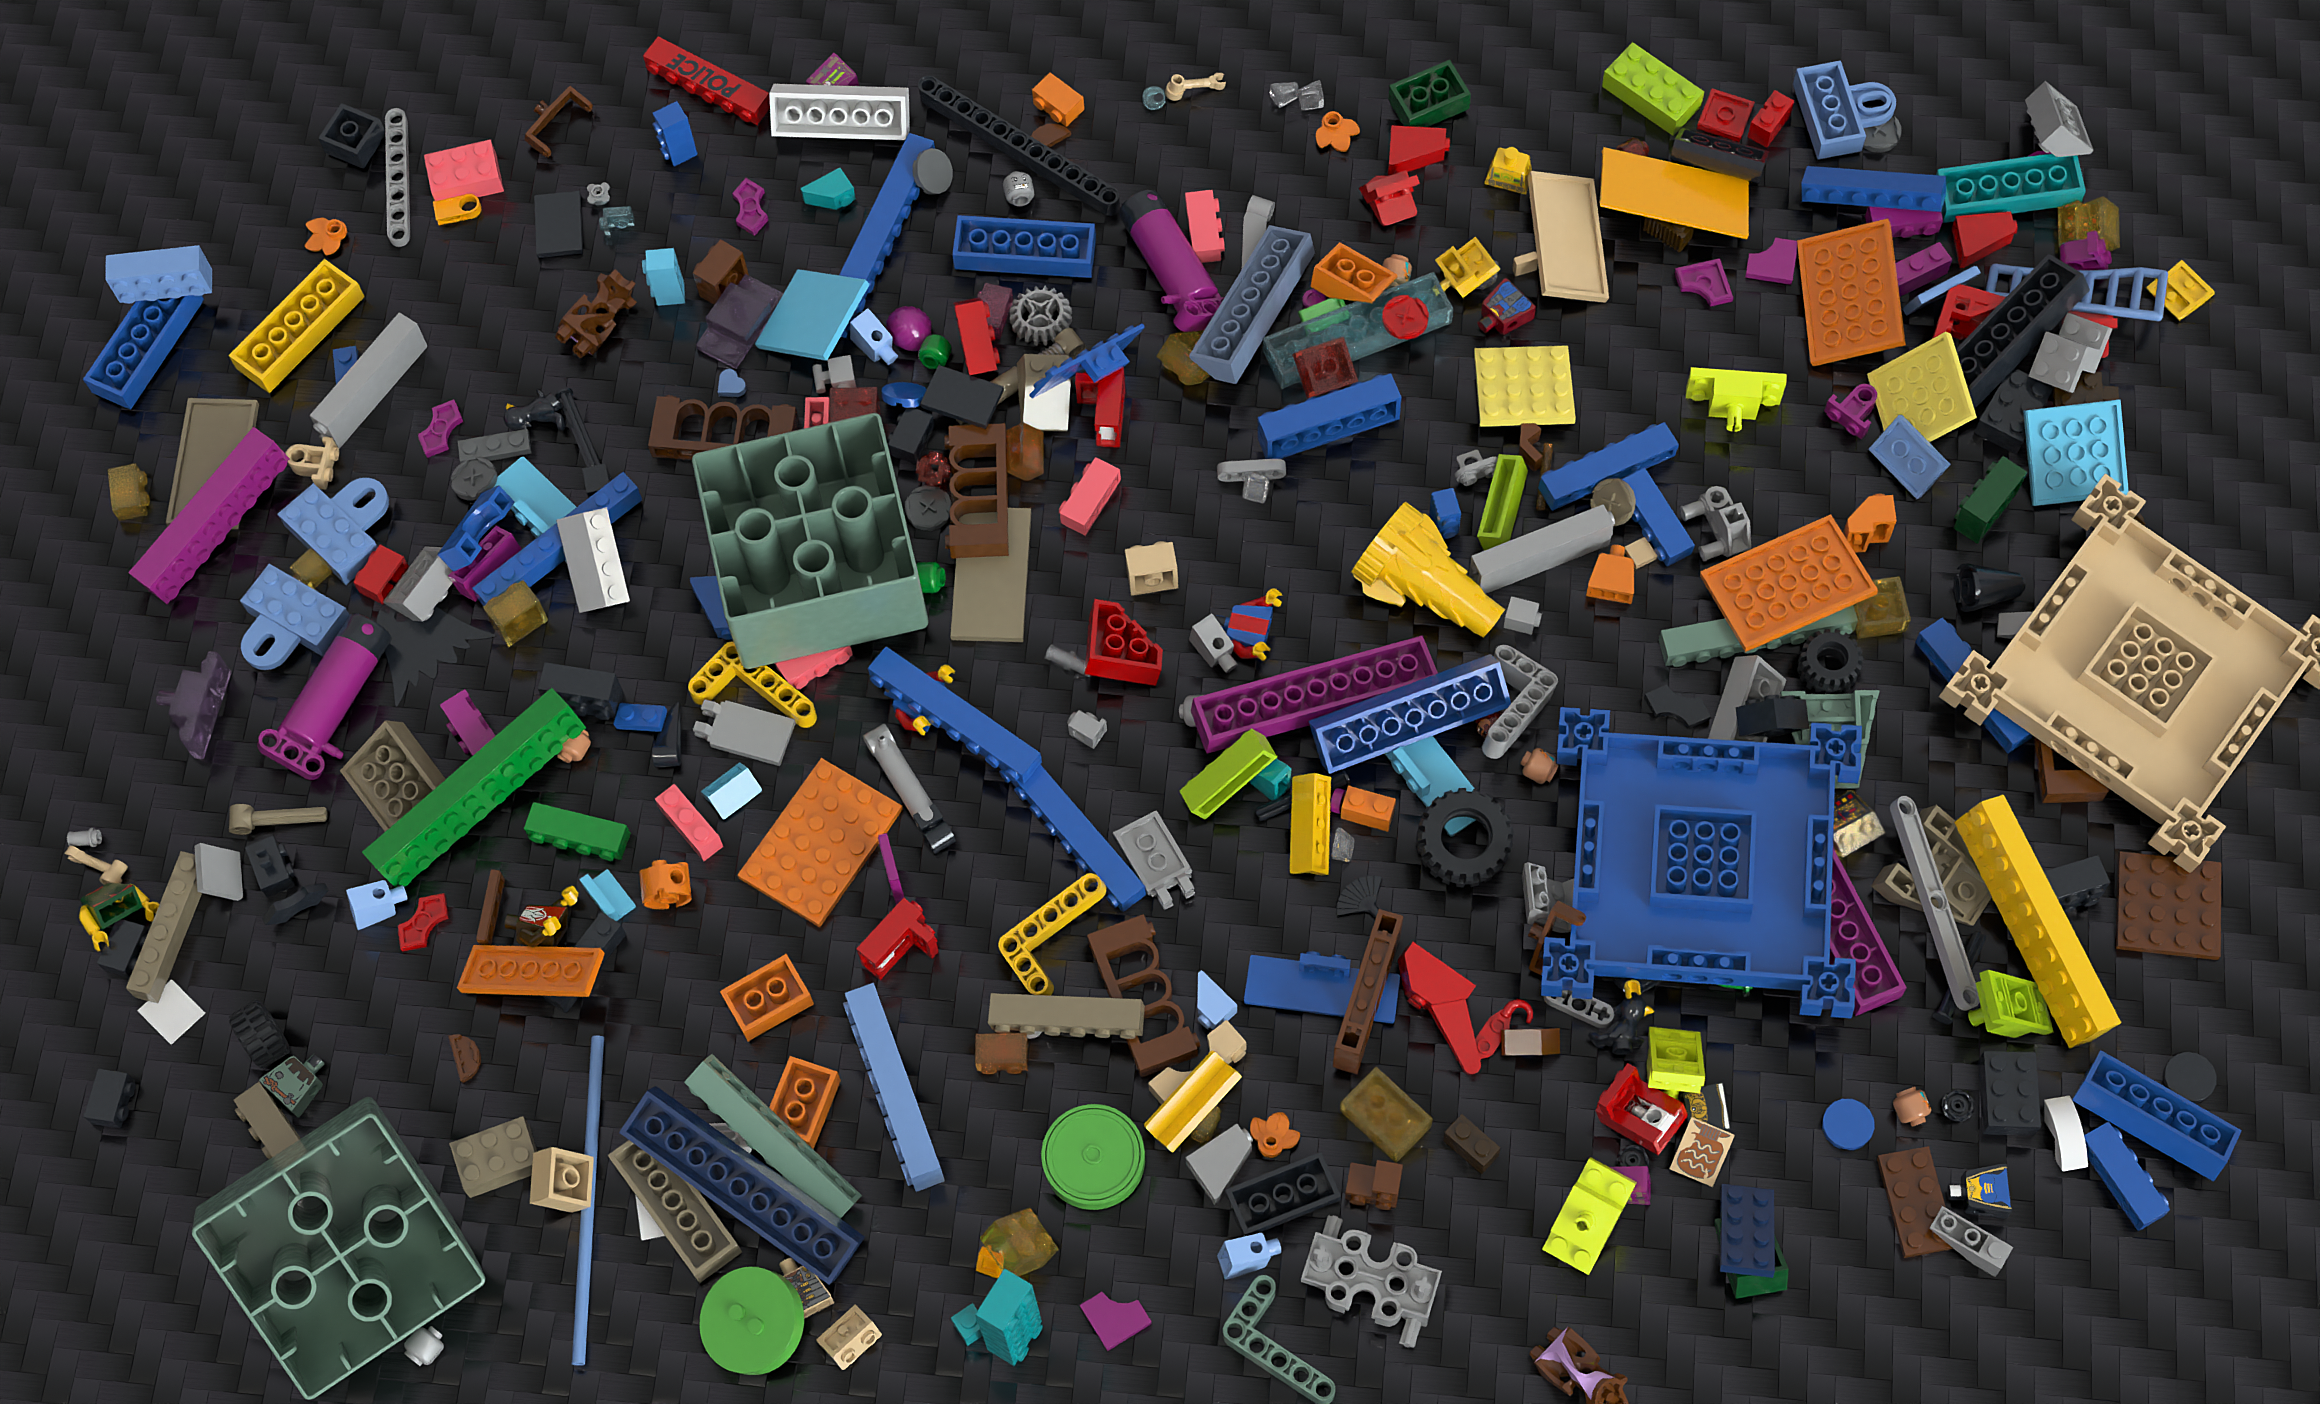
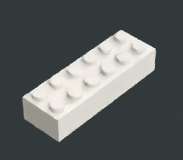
[770,84,910,140]

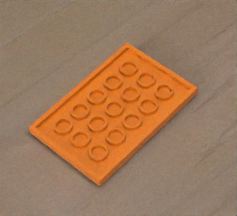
[1797,219,1906,366]
[1700,514,1878,652]
[737,758,903,927]

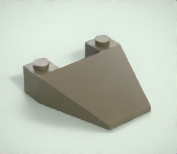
[1871,805,1992,926]

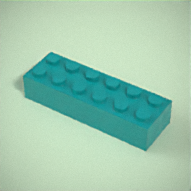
[1936,154,2086,223]
[975,1268,1043,1366]

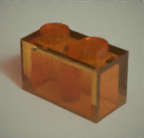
[1007,422,1044,481]
[975,1033,1028,1074]

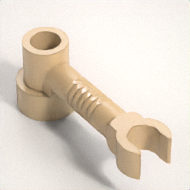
[1165,73,1226,101]
[65,845,128,885]

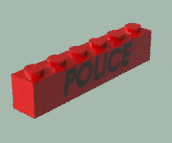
[643,36,770,125]

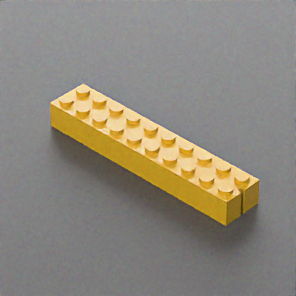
[1954,795,2121,1049]

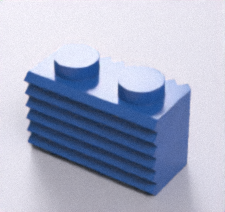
[1429,488,1461,539]

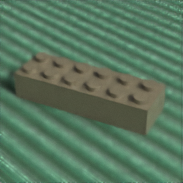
[608,1140,742,1283]

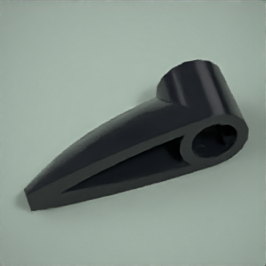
[652,702,681,768]

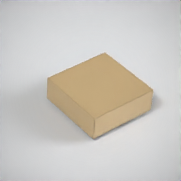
[1513,252,1538,277]
[1624,537,1657,569]

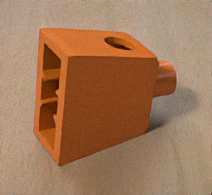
[1586,545,1634,604]

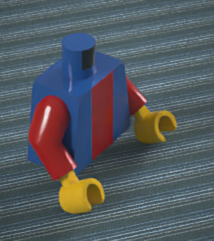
[1216,588,1282,661]
[884,665,955,735]

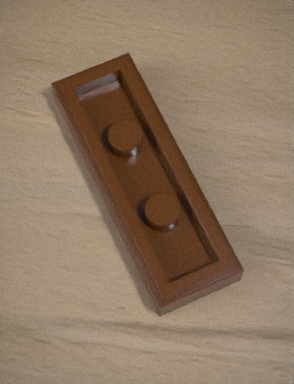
[476,869,505,945]

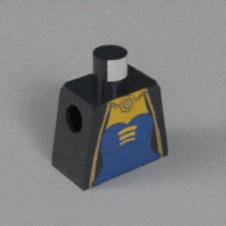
[1947,1164,2012,1219]

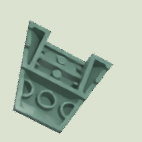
[1780,690,1880,789]

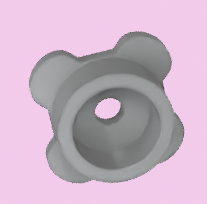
[587,183,610,205]

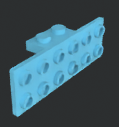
[493,457,577,562]
[1384,736,1476,837]

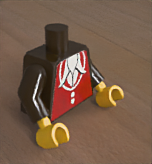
[505,886,578,948]

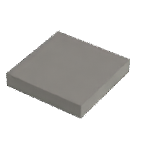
[195,843,243,901]

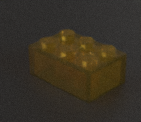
[1340,1067,1433,1163]

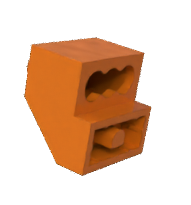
[1843,494,1897,553]

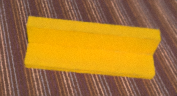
[1290,773,1331,876]
[1144,1050,1242,1153]

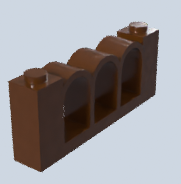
[648,395,799,460]
[945,423,1009,558]
[2033,736,2110,803]
[1333,909,1403,1074]
[1087,914,1201,1077]

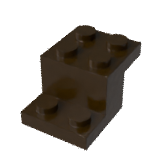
[2052,371,2119,407]

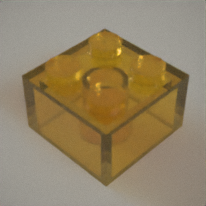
[1854,576,1911,639]
[483,580,548,647]
[980,1208,1059,1276]

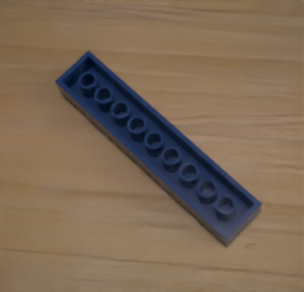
[619,1086,865,1285]

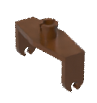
[525,86,593,157]
[1528,900,1586,975]

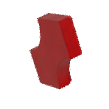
[398,893,449,952]

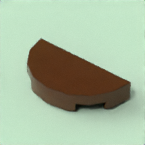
[1031,124,1071,147]
[448,1034,481,1083]

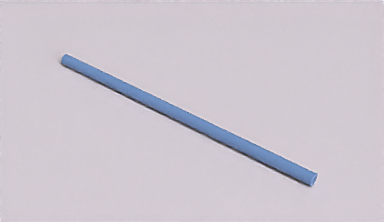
[572,1036,604,1365]

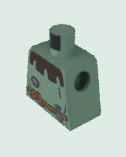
[259,1054,324,1118]

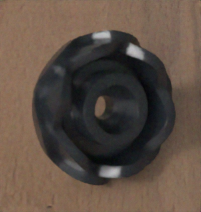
[1942,1090,1974,1122]
[1616,1145,1649,1167]

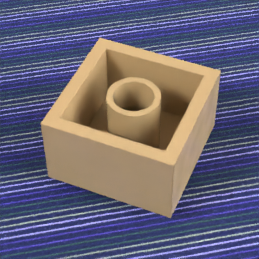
[1125,541,1178,596]
[530,1147,594,1213]

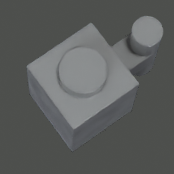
[812,355,857,394]

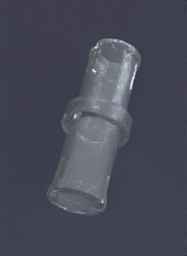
[1045,644,1091,677]

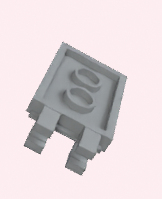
[693,699,795,766]
[1113,810,1195,910]

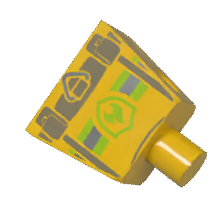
[1484,147,1532,195]

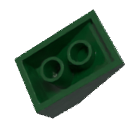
[1714,1218,1789,1298]

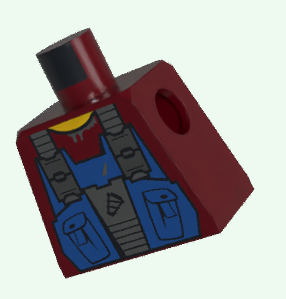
[1477,278,1536,335]

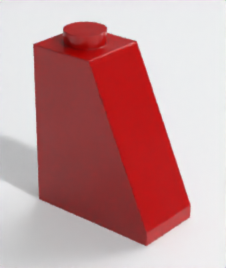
[1388,125,1450,176]
[1952,211,2017,268]

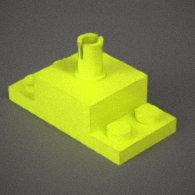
[1685,367,1787,432]
[1646,1027,1705,1100]
[1542,1157,1637,1275]

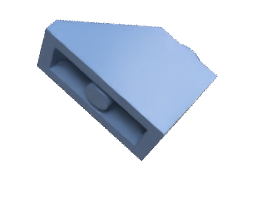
[1197,970,1237,1030]

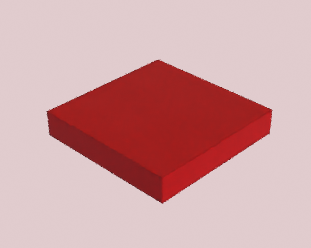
[1696,88,1755,142]

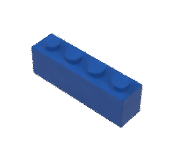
[1621,468,1695,567]
[2084,1121,2170,1231]

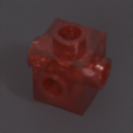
[916,451,951,487]

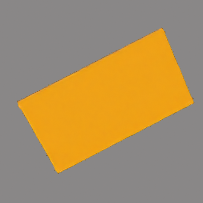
[1599,147,1749,239]

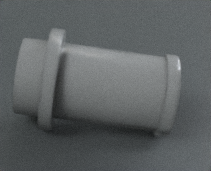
[67,828,102,847]

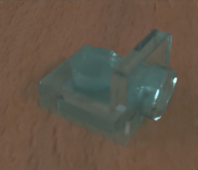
[599,206,634,239]

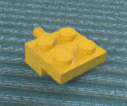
[1434,237,1500,298]

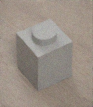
[1504,596,1542,635]

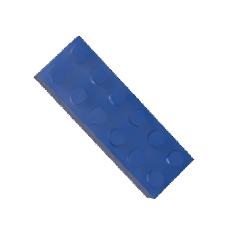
[952,215,1096,278]
[83,295,204,410]
[1258,373,1401,459]
[2072,1050,2242,1181]

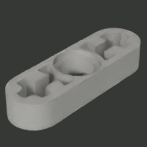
[1217,459,1286,482]
[1544,990,1614,1028]

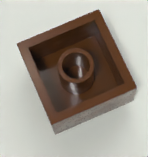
[693,239,749,309]

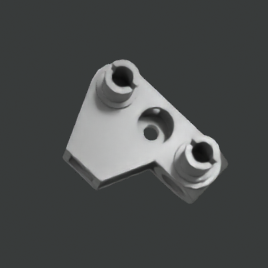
[1679,486,1751,561]

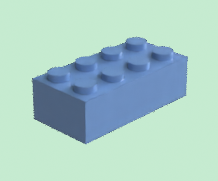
[106,245,212,304]

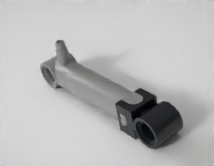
[862,724,956,854]

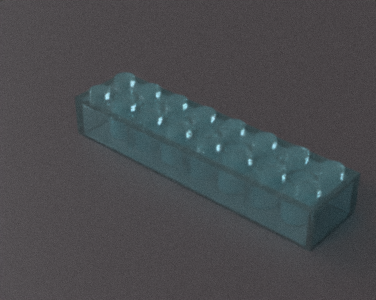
[1263,272,1453,389]

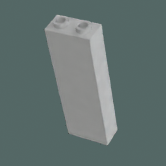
[310,312,427,449]
[1469,504,1615,594]

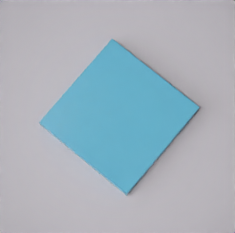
[755,269,870,360]
[2023,400,2129,506]

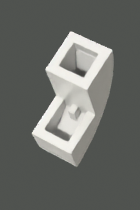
[2044,1096,2088,1171]

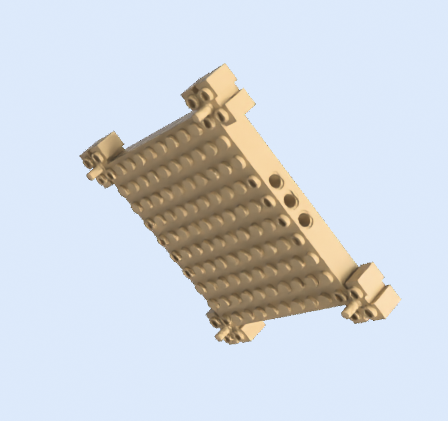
[1939,473,2320,873]

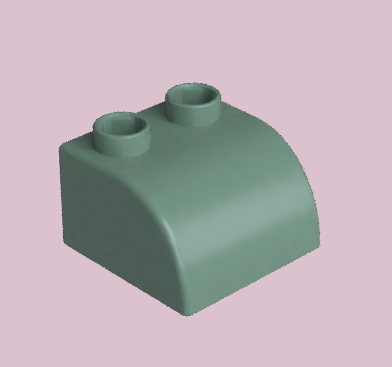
[192,1097,485,1400]

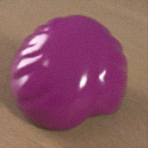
[885,306,932,351]

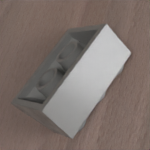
[383,546,452,622]

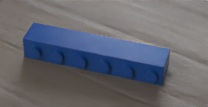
[1801,166,1946,212]
[1538,422,1679,511]
[1915,617,2033,753]

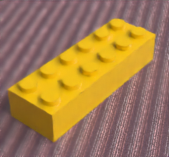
[229,259,365,393]

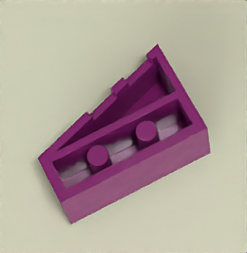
[440,689,495,756]

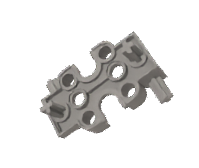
[1301,1215,1442,1348]

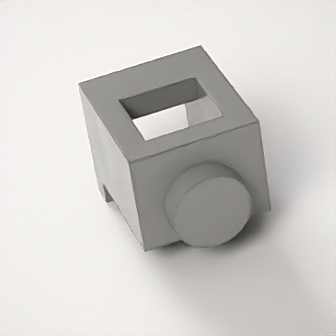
[1067,710,1107,749]

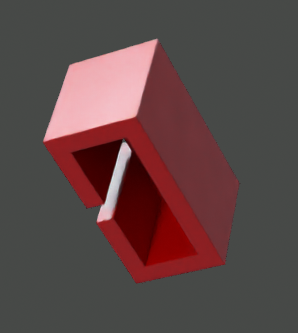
[1748,90,1794,148]
[353,545,409,605]

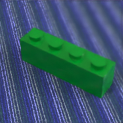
[524,802,631,861]

